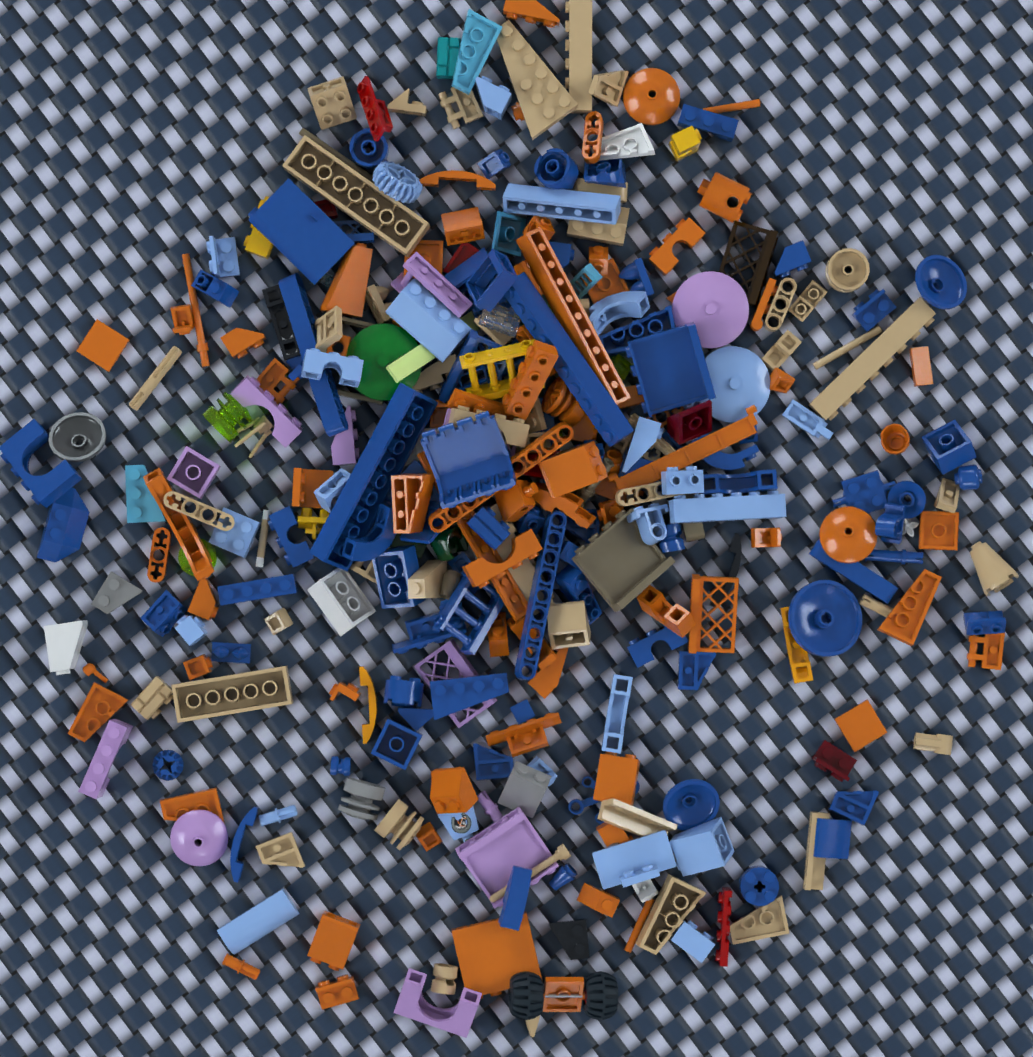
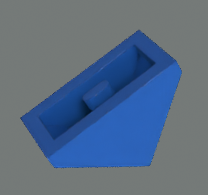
[398,707,433,731]

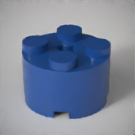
[349,128,389,170]
[534,148,579,190]
[383,676,424,708]
[739,865,779,906]

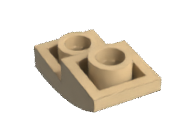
[788,280,828,322]

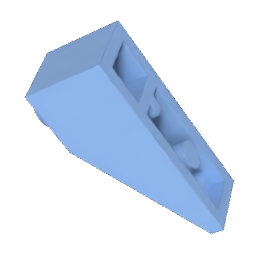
[621,416,664,473]

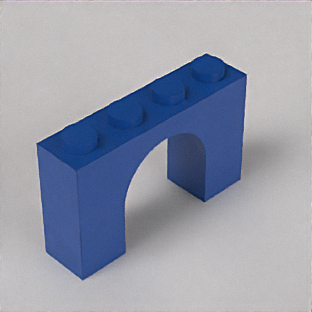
[0,419,82,508]

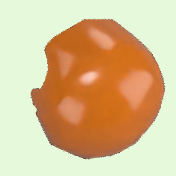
[880,423,910,455]

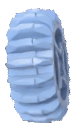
[372,161,423,204]

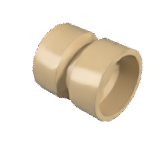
[431,963,459,995]

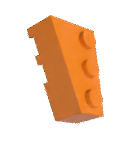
[391,473,435,534]

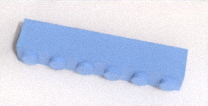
[503,183,621,225]
[669,491,787,524]

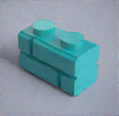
[436,37,461,79]

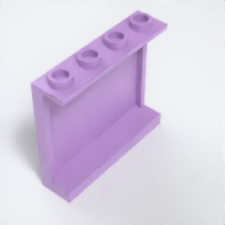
[455,806,559,909]

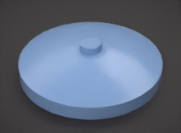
[698,346,770,423]

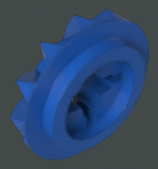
[152,750,183,781]

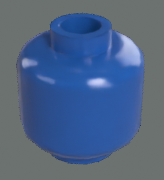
[954,465,983,490]

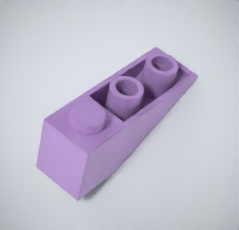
[331,406,360,466]

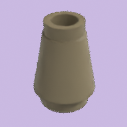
[440,570,461,600]

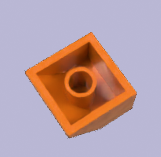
[430,767,479,814]

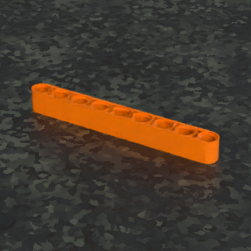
[428,422,574,533]

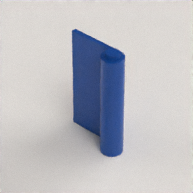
[248,178,355,285]

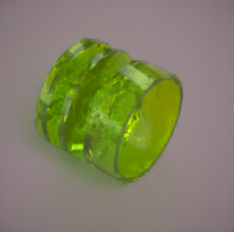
[202,392,253,443]

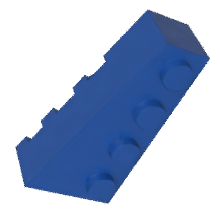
[599,305,675,359]

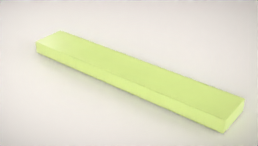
[386,311,480,383]

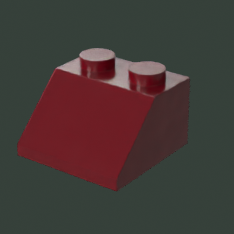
[667,400,712,445]

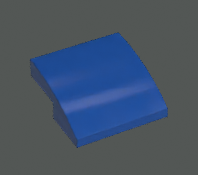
[813,818,852,859]

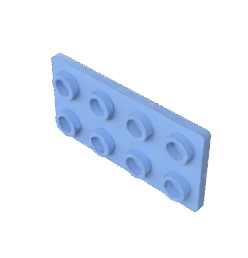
[592,830,676,889]

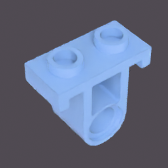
[626,503,669,545]

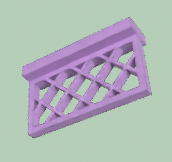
[414,638,497,728]

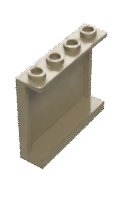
[571,508,675,612]

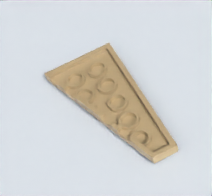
[497,20,578,141]

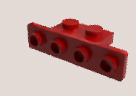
[357,76,393,142]

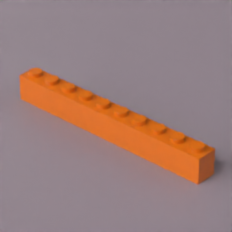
[516,226,631,405]

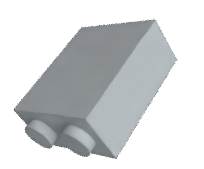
[497,761,552,818]

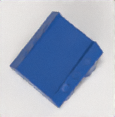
[584,158,626,188]

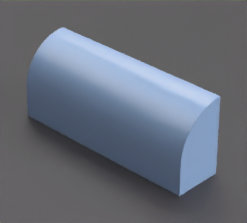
[217,888,300,955]

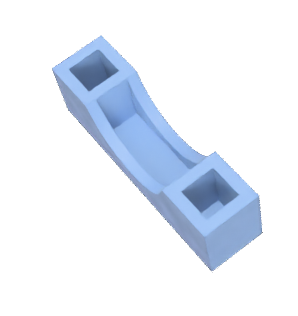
[601,674,633,754]

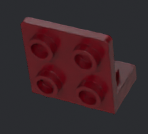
[812,740,857,782]

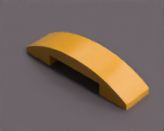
[780,606,813,684]
[359,666,377,744]

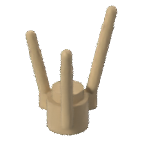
[234,415,274,458]

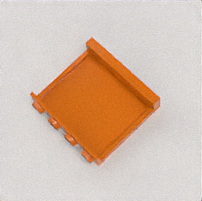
[452,911,542,999]

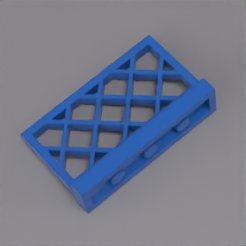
[438,329,507,403]

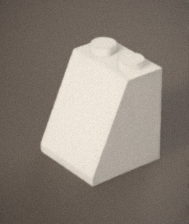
[44,620,88,675]

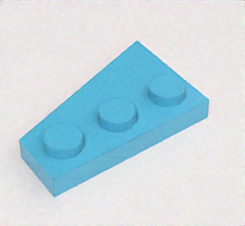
[125,465,166,523]

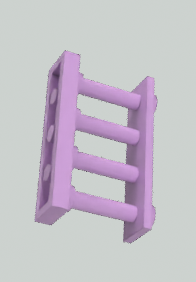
[390,251,473,318]

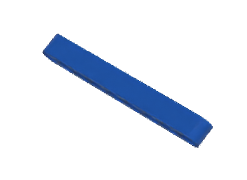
[278,273,348,437]
[514,511,567,680]

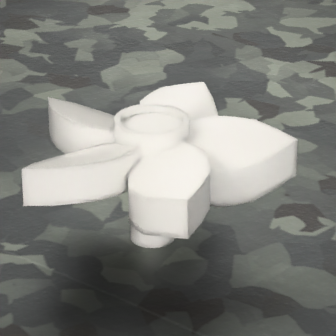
[902,518,919,537]

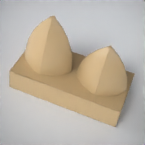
[365,284,391,324]

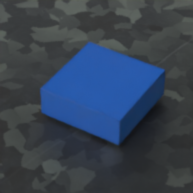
[510,699,536,725]

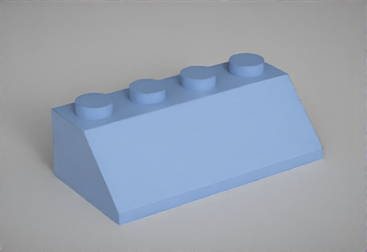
[385,279,472,363]

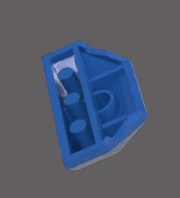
[36,488,90,562]

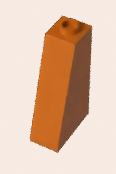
[320,243,373,318]

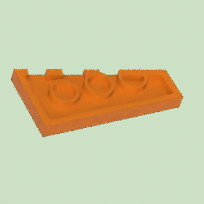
[877,569,942,646]

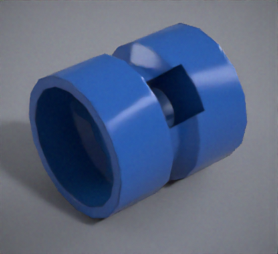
[659,523,685,553]

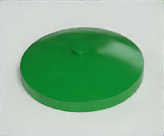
[346,324,422,401]

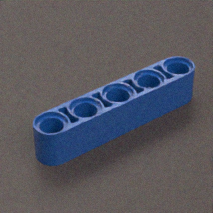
[809,538,898,605]

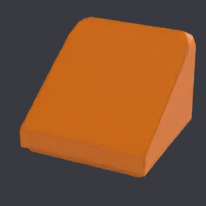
[769,368,795,393]
[416,822,442,852]

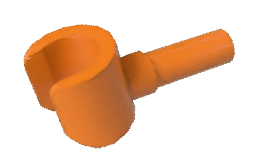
[83,663,108,683]

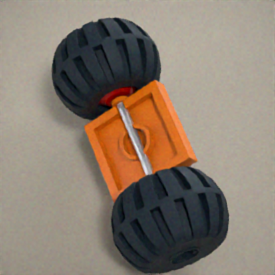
[508,971,618,1020]

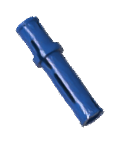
[865,549,923,565]

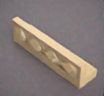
[597,798,677,837]
[803,811,830,890]

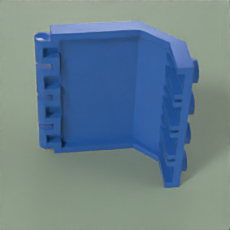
[421,411,516,509]

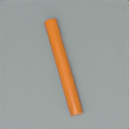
[703,99,761,114]
[624,899,655,953]

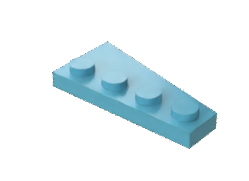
[451,9,503,95]

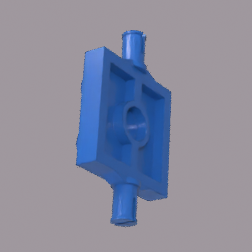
[832,470,896,513]

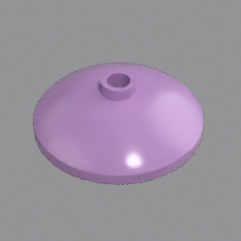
[170,810,228,866]

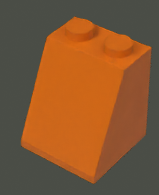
[538,441,608,499]
[307,911,361,971]

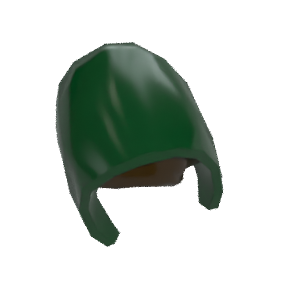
[430,526,469,561]

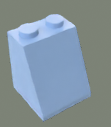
[670,817,735,877]

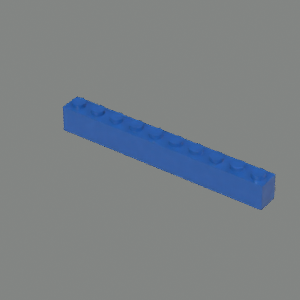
[504,272,634,448]

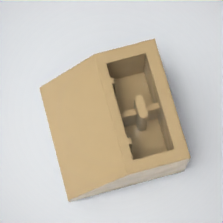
[547,600,591,650]

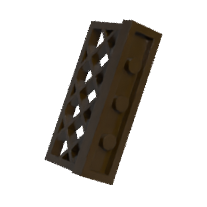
[719,221,779,307]

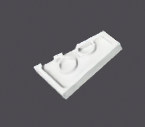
[590,123,655,161]

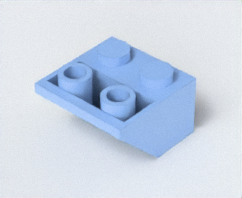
[475,76,512,120]

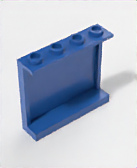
[625,322,716,418]

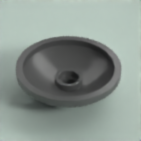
[49,412,106,463]

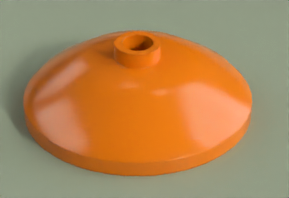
[623,68,680,125]
[819,506,878,564]

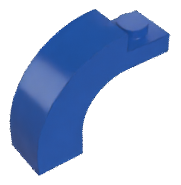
[690,433,759,471]
[341,503,397,562]

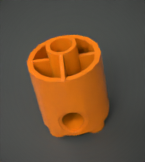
[697,172,752,223]

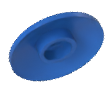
[888,481,926,519]

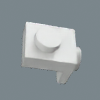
[632,879,658,903]

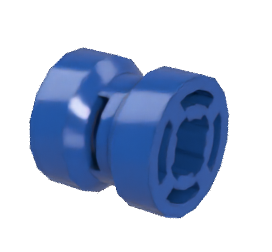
[330,756,351,776]

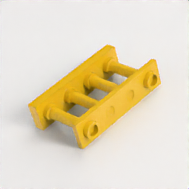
[459,339,545,400]

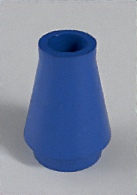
[549,863,577,891]

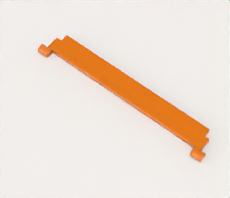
[607,405,758,492]

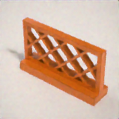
[688,574,739,654]

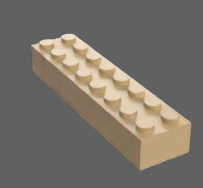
[282,135,430,257]

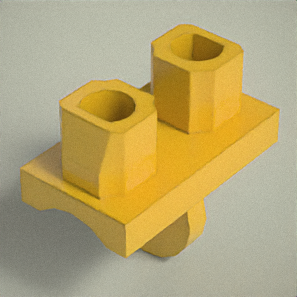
[297,508,330,540]

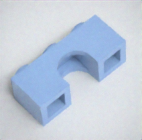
[301,348,364,388]

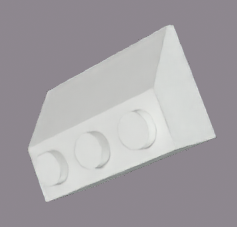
[307,568,376,637]

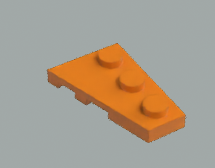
[67,682,129,743]
[160,787,225,824]

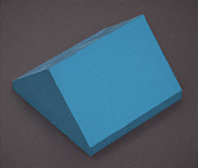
[491,211,527,257]

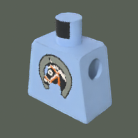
[438,805,479,842]

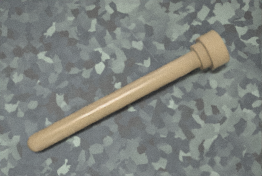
[490,844,571,903]

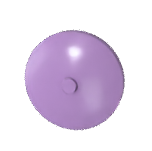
[672,271,749,349]

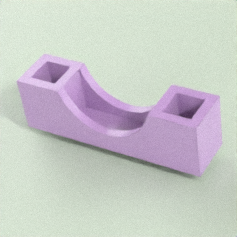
[230,375,303,448]

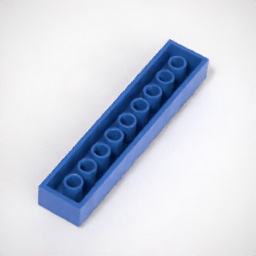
[309,382,438,572]

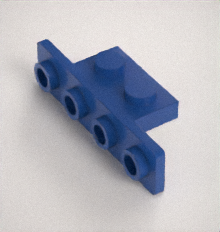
[392,611,468,654]

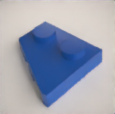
[828,791,879,826]

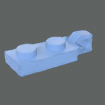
[782,399,833,440]

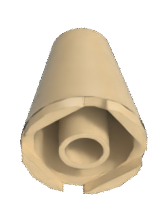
[970,541,1019,597]

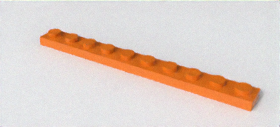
[416,451,528,621]

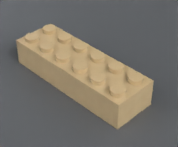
[171,666,293,723]

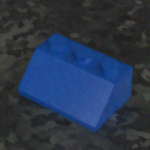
[444,247,498,316]
[372,545,426,609]

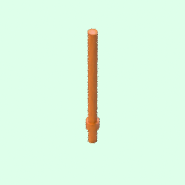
[182,253,210,367]

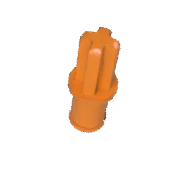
[222,953,260,980]

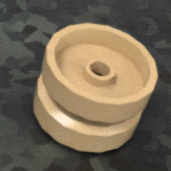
[825,248,870,293]

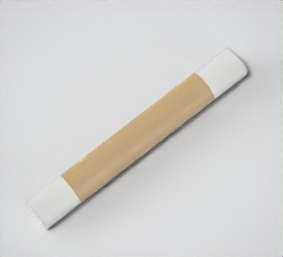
[256,510,271,567]

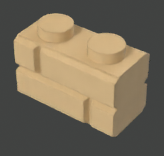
[130,676,173,720]

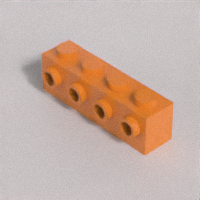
[502,340,559,420]

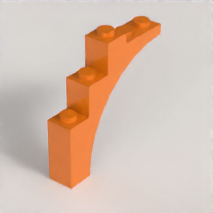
[143,467,214,581]

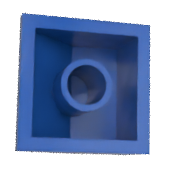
[921,420,976,475]

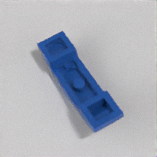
[230,806,259,883]

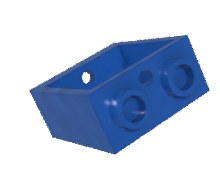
[465,248,518,312]

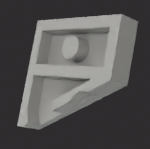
[91,571,143,614]

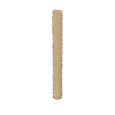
[812,326,882,370]

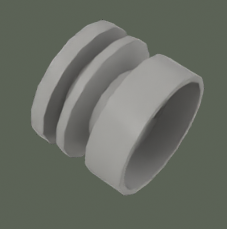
[338,777,386,820]

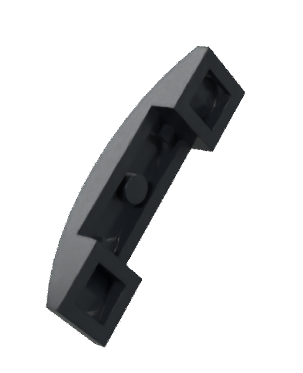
[262,284,301,361]
[709,533,742,607]

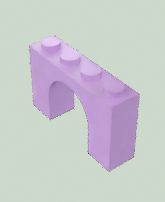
[78,718,133,799]
[394,968,482,1038]

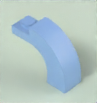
[589,291,650,336]

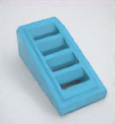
[570,263,603,299]

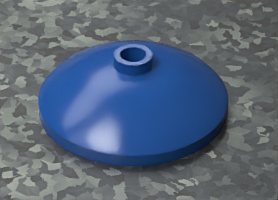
[915,255,967,310]
[663,779,720,831]

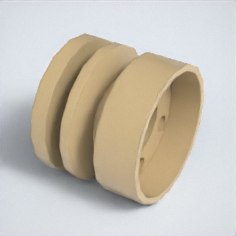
[374,799,424,851]

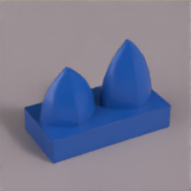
[619,258,654,297]
[211,642,251,663]

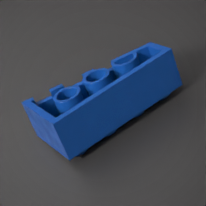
[430,672,509,720]

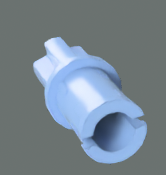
[259,805,298,827]

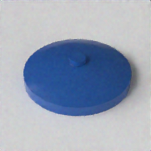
[788,580,862,657]

